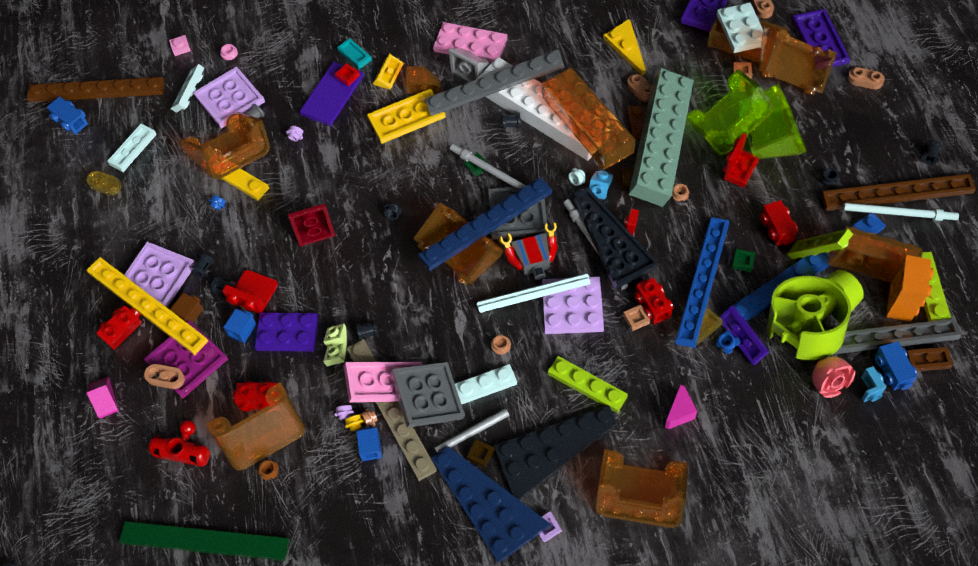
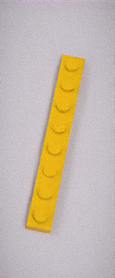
[86,257,208,355]

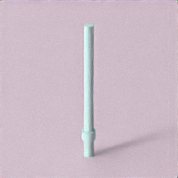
[843,203,959,221]

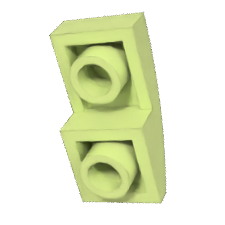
[323,324,347,366]

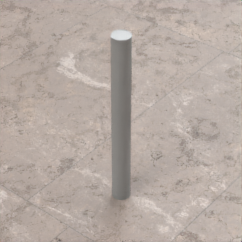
[434,409,509,454]

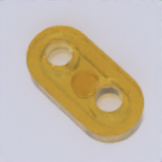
[86,171,122,195]

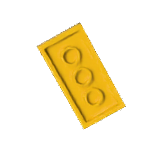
[367,89,446,144]

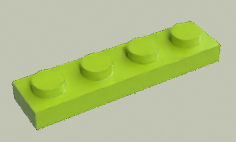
[787,229,853,259]
[911,252,951,322]
[548,356,628,413]

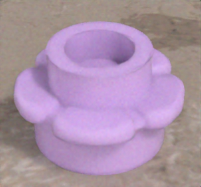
[286,126,303,141]
[334,405,354,420]

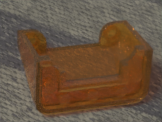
[759,28,837,95]
[180,112,270,179]
[413,203,505,285]
[206,382,305,470]
[596,449,688,528]

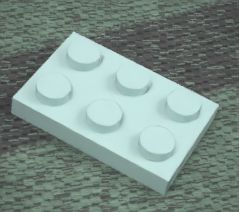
[716,3,768,53]

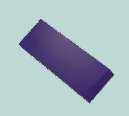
[718,306,769,365]

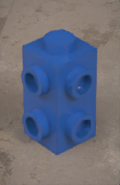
[47,97,88,135]
[874,341,918,391]

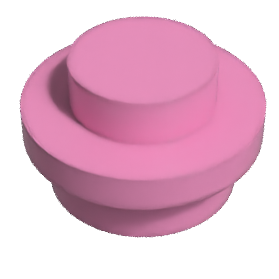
[221,44,238,60]

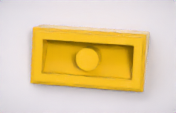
[372,54,404,89]

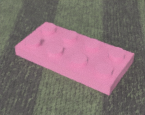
[433,22,507,63]
[344,362,422,402]

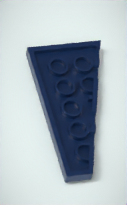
[431,446,551,563]

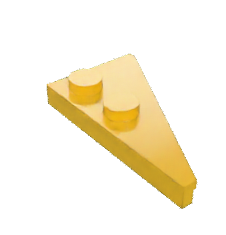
[603,19,646,75]

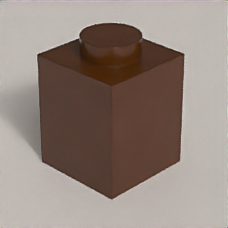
[170,292,204,323]

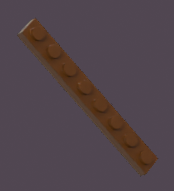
[27,77,165,102]
[821,174,976,211]

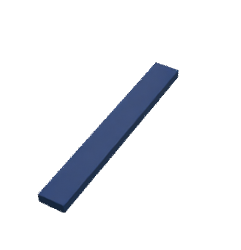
[676,217,729,348]

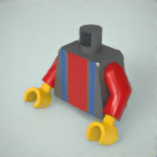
[499,222,557,280]

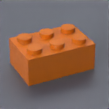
[886,255,934,322]

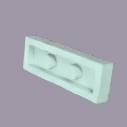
[171,64,204,113]
[107,124,157,172]
[455,364,517,404]

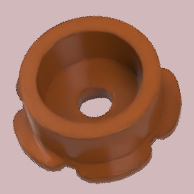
[258,460,279,480]

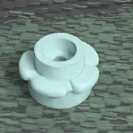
[569,168,585,186]

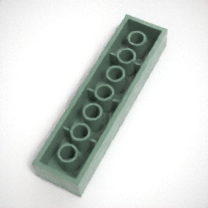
[629,68,694,207]

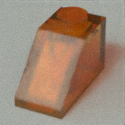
[405,66,442,94]

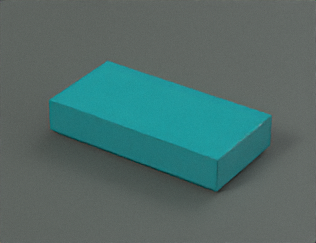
[337,38,372,69]

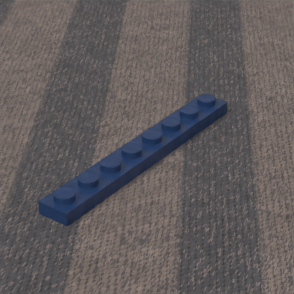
[418,177,552,271]

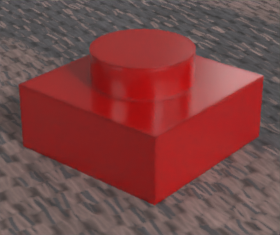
[335,63,360,86]
[624,209,639,235]

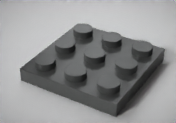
[488,187,548,240]
[390,362,465,428]

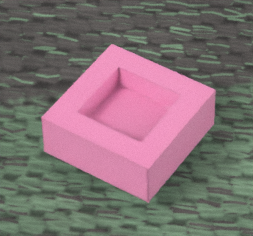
[169,35,191,56]

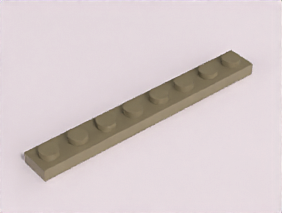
[347,339,437,481]

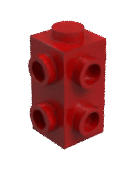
[760,200,798,246]
[634,278,673,325]
[96,305,142,350]
[233,381,281,412]

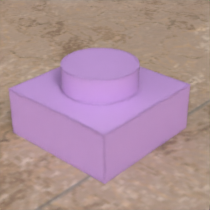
[539,511,563,542]

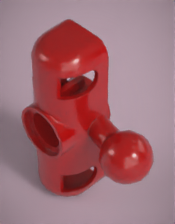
[148,420,211,467]

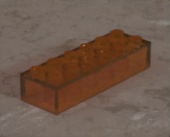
[542,67,635,170]

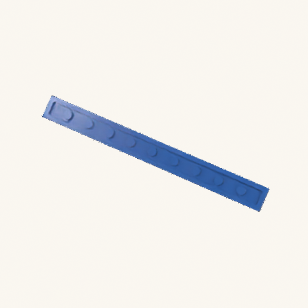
[733,213,886,322]

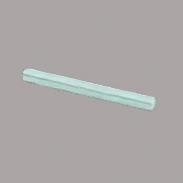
[477,273,590,312]

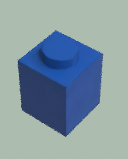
[223,309,257,343]
[357,427,383,461]

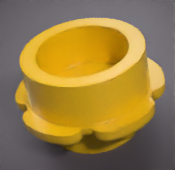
[345,415,364,431]

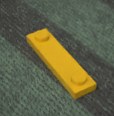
[203,153,269,201]

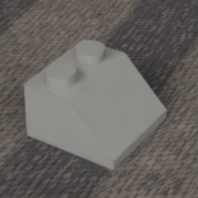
[449,48,490,82]

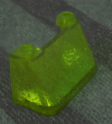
[686,69,774,155]
[738,84,807,159]

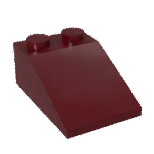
[288,203,335,247]

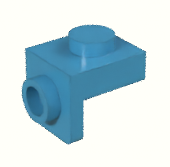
[589,171,613,200]
[861,366,886,402]

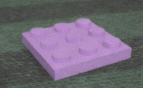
[193,67,265,128]
[124,242,195,308]
[542,277,604,334]

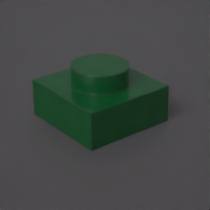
[464,153,489,177]
[732,249,755,273]

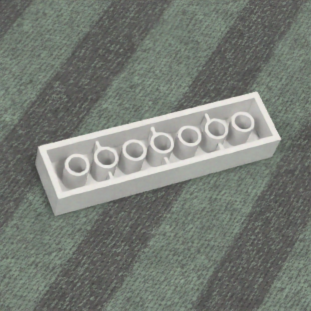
[476,57,610,161]

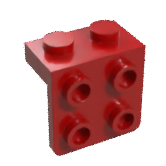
[723,133,760,188]
[223,270,278,314]

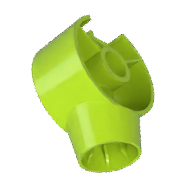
[767,270,863,360]

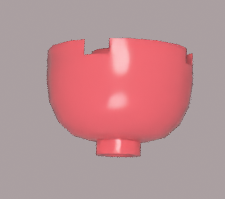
[812,357,855,398]

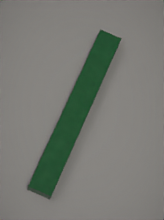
[119,521,290,561]

